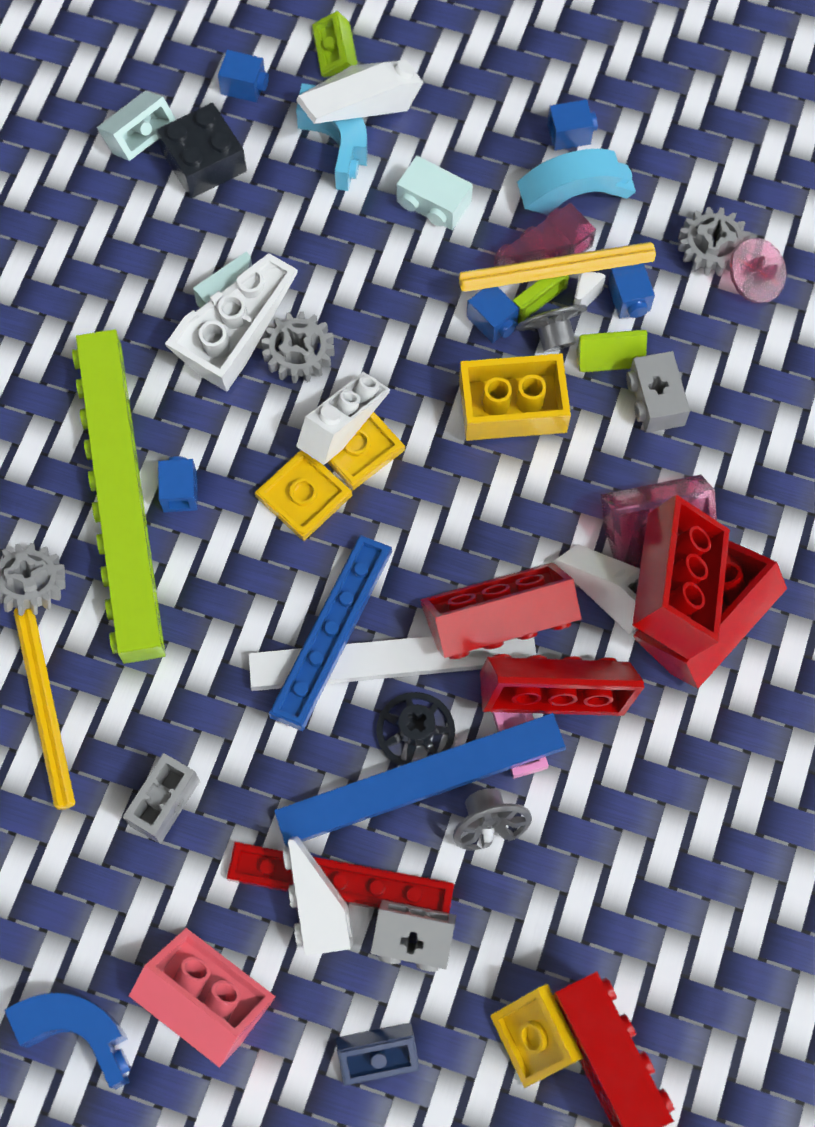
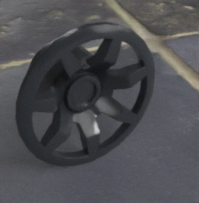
[376,692,455,766]

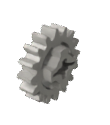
[678,207,751,276]
[261,311,335,383]
[0,543,66,616]

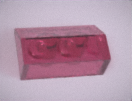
[601,474,717,569]

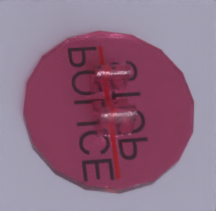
[729,238,787,304]

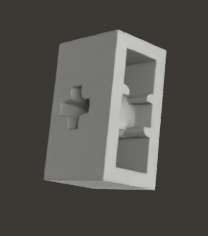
[626,351,690,433]
[123,753,200,844]
[371,900,457,972]

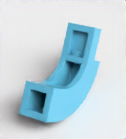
[296,83,368,191]
[517,149,636,215]

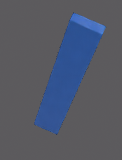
[269,535,392,731]

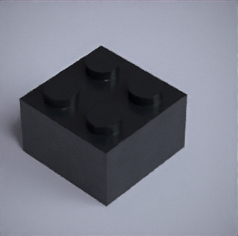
[156,102,247,199]

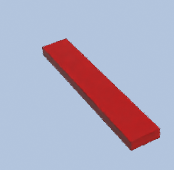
[227,842,455,913]

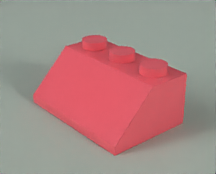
[129,928,276,1068]

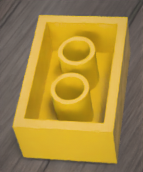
[459,353,571,441]

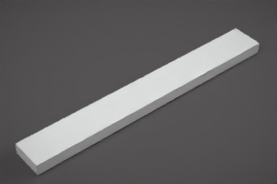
[249,636,536,691]

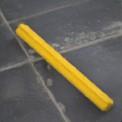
[459,242,656,292]
[14,608,75,810]

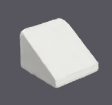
[573,272,606,306]

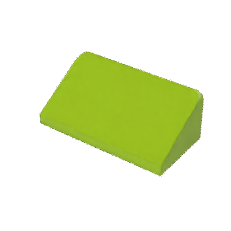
[312,11,358,77]
[577,330,647,372]

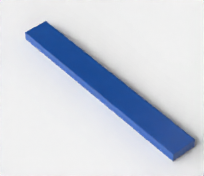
[274,713,566,847]

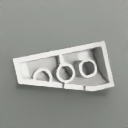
[296,60,423,124]
[165,253,298,392]

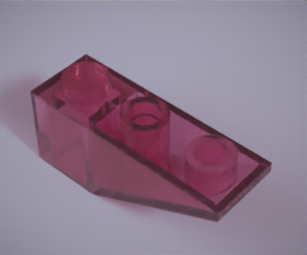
[494,202,596,267]

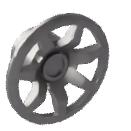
[516,305,587,353]
[453,788,532,850]

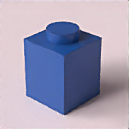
[218,50,269,103]
[547,99,598,151]
[607,263,655,319]
[466,287,519,343]
[158,456,198,512]

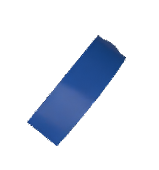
[4,993,131,1090]

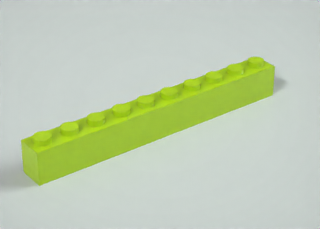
[72,329,166,664]

